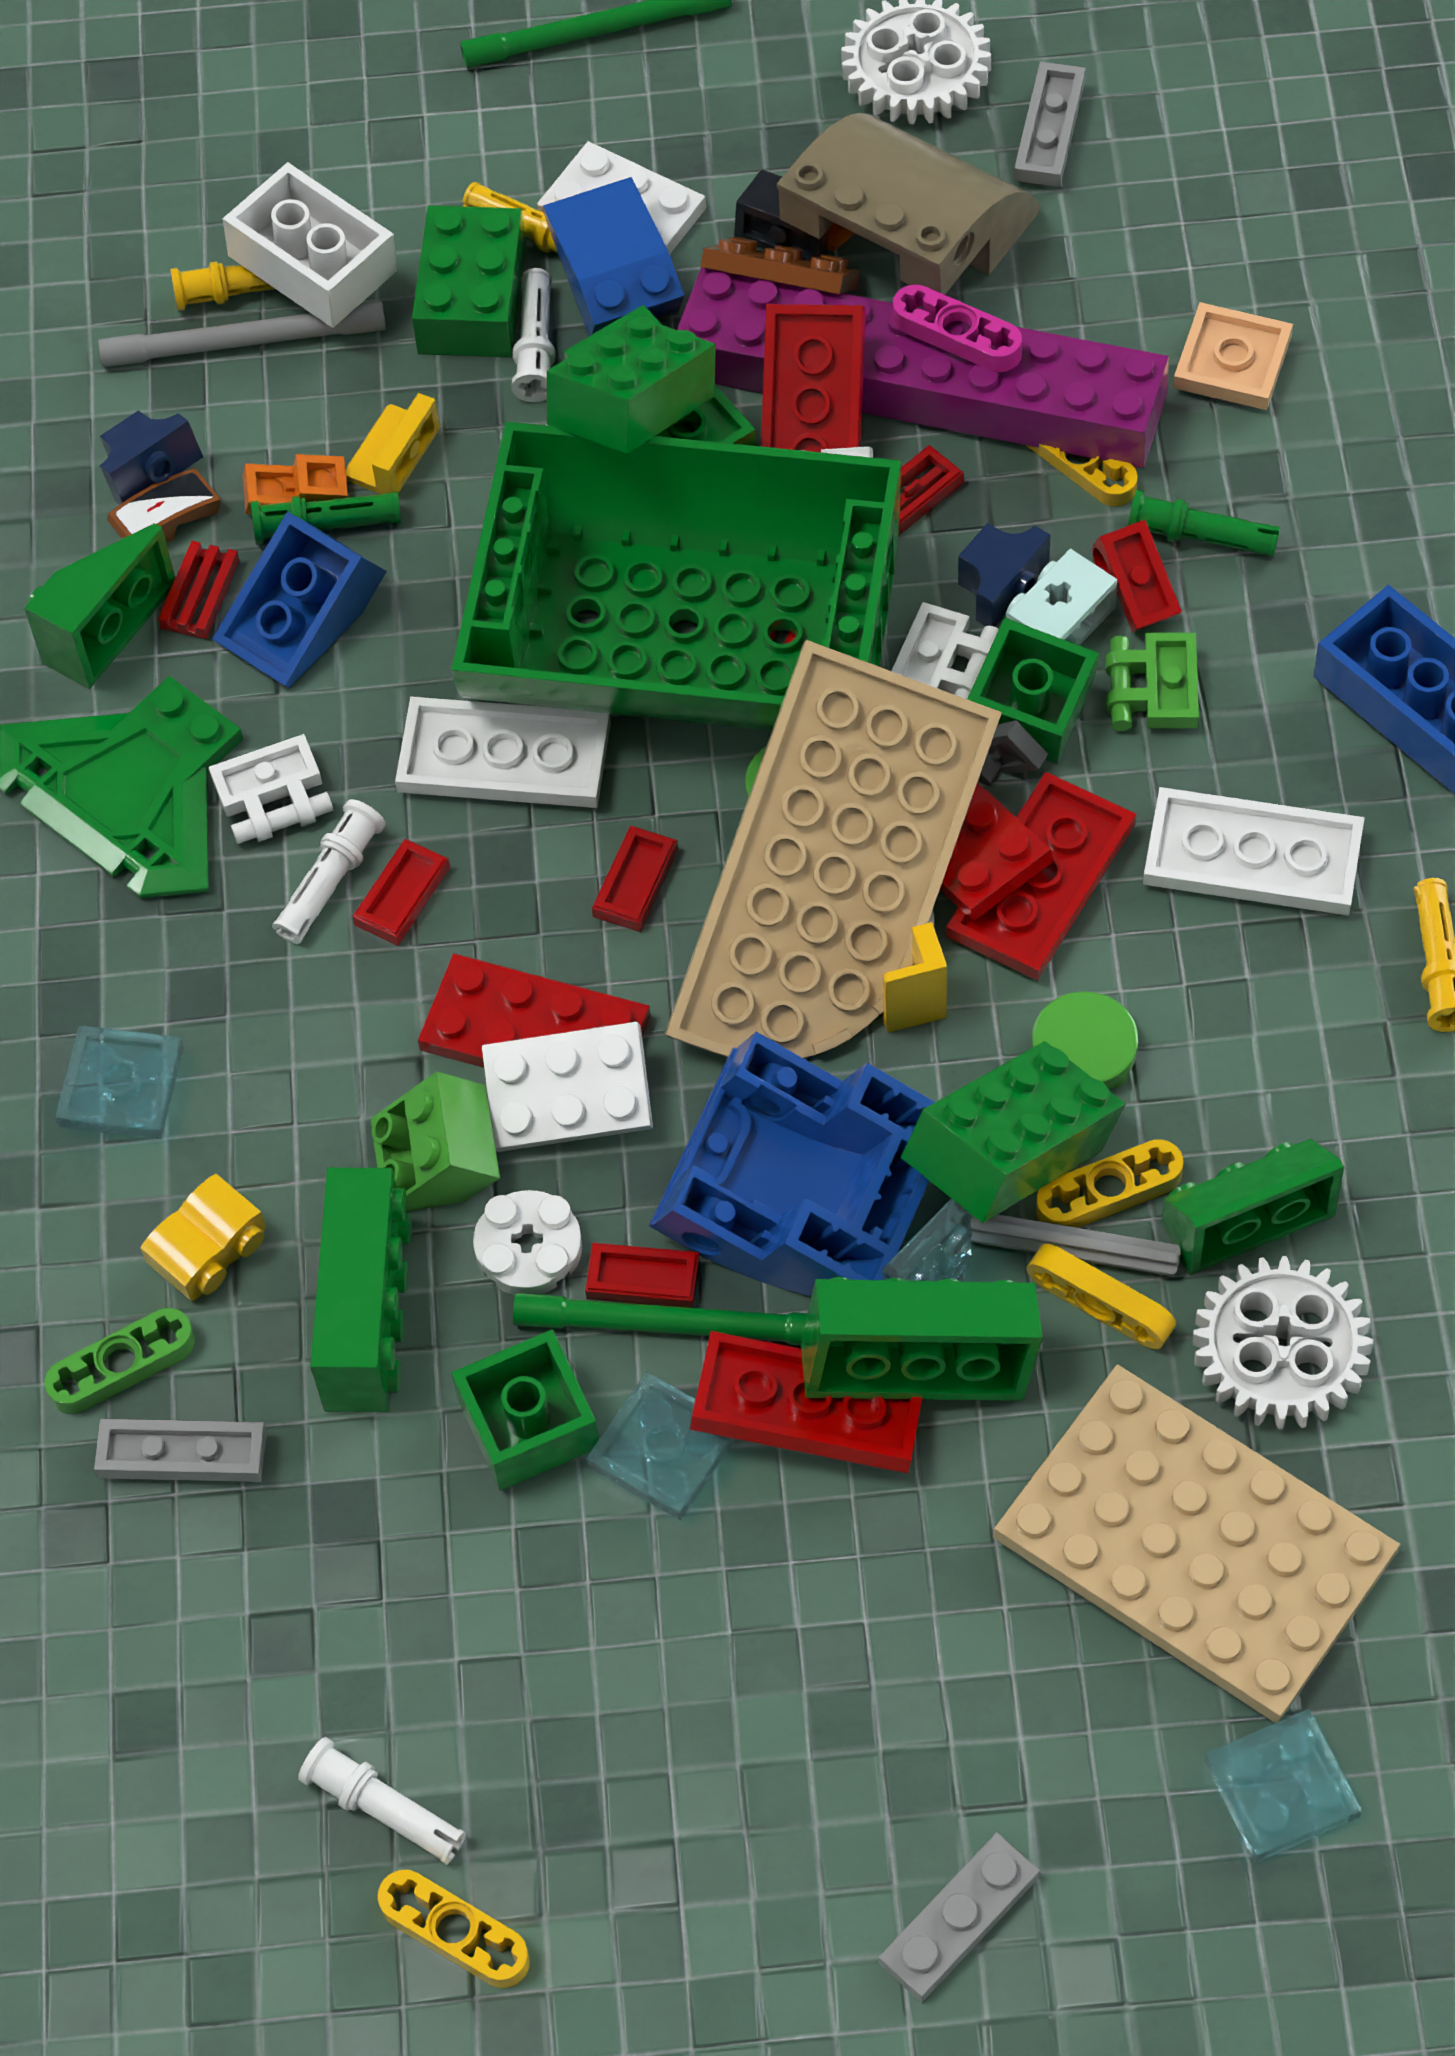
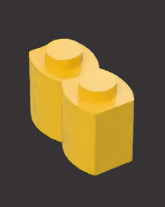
[140,1174,267,1301]

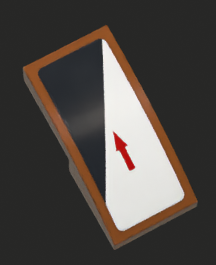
[107,468,221,542]

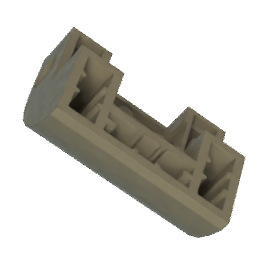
[777,113,1040,295]

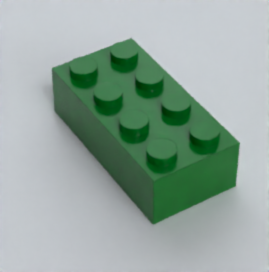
[901,1041,1126,1223]
[310,1167,412,1412]
[801,1277,1043,1401]

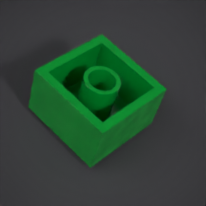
[967,617,1099,764]
[451,1329,601,1491]

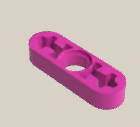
[893,285,1022,372]

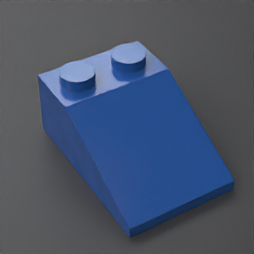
[542,177,685,336]
[212,511,387,688]

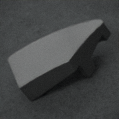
[978,720,1048,786]

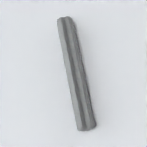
[967,1214,1181,1276]

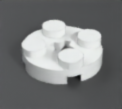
[473,1190,582,1295]

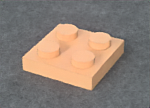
[1173,302,1293,410]

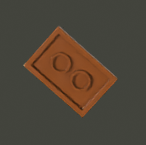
[700,237,861,294]

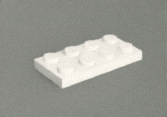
[395,697,611,808]
[1143,787,1364,916]

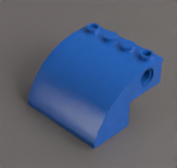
[649,1031,935,1296]

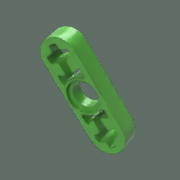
[44,1308,195,1414]

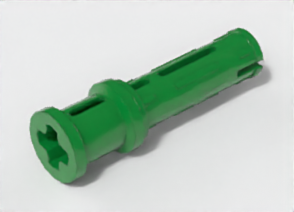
[1128,489,1280,558]
[251,491,401,545]

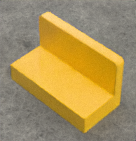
[345,393,440,494]
[883,922,947,1032]

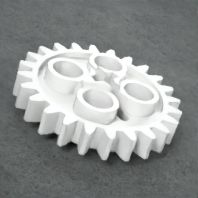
[841,0,991,124]
[1192,1256,1373,1429]

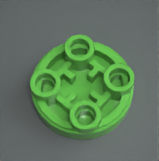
[1032,992,1138,1088]

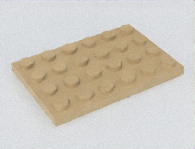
[993,1364,1400,1725]

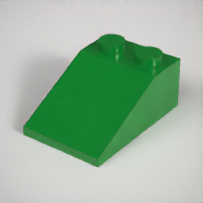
[24,523,176,690]

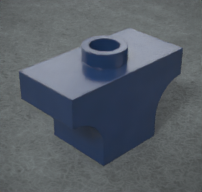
[99,410,203,505]
[958,523,1051,627]

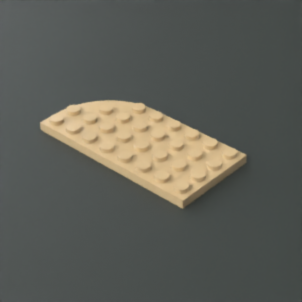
[664,640,1002,1058]

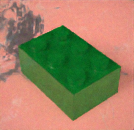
[412,205,526,358]
[547,316,716,454]

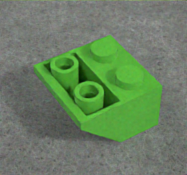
[370,1071,500,1211]

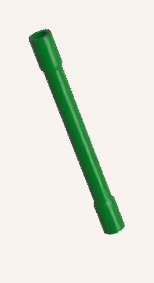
[460,0,732,69]
[513,1293,807,1345]

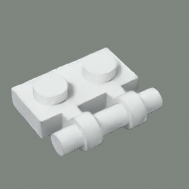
[892,602,999,699]
[209,734,334,844]

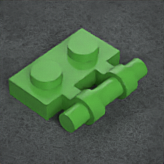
[1105,633,1199,731]

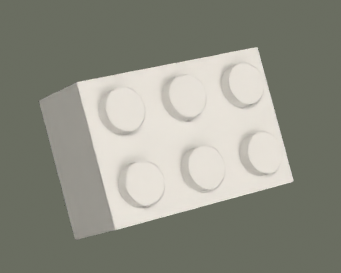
[223,162,397,328]

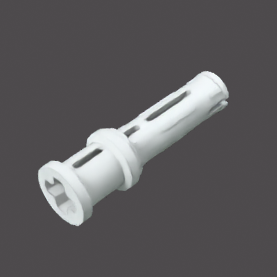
[511,268,556,402]
[272,799,386,944]
[298,1736,466,1865]

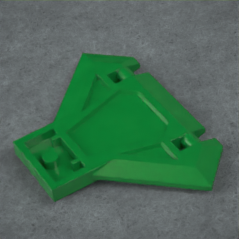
[0,675,244,898]

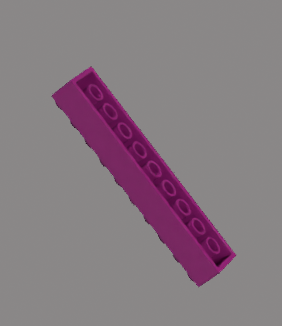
[677,267,1169,468]

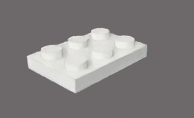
[537,141,706,255]
[482,1022,653,1152]

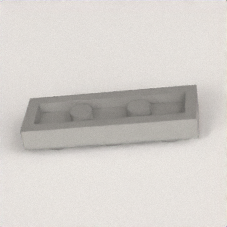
[1014,62,1086,187]
[94,1419,267,1482]
[878,1832,1040,2003]

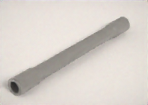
[98,301,386,368]

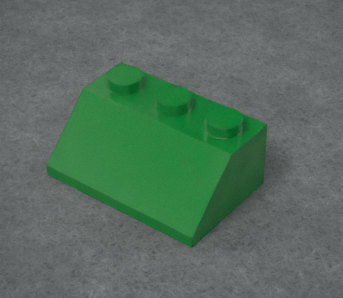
[1161,1139,1344,1275]

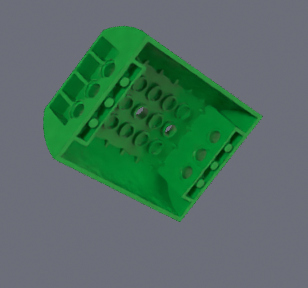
[451,421,901,731]

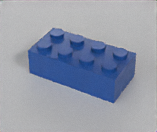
[1313,584,1455,794]

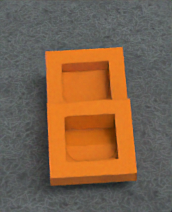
[242,454,348,514]

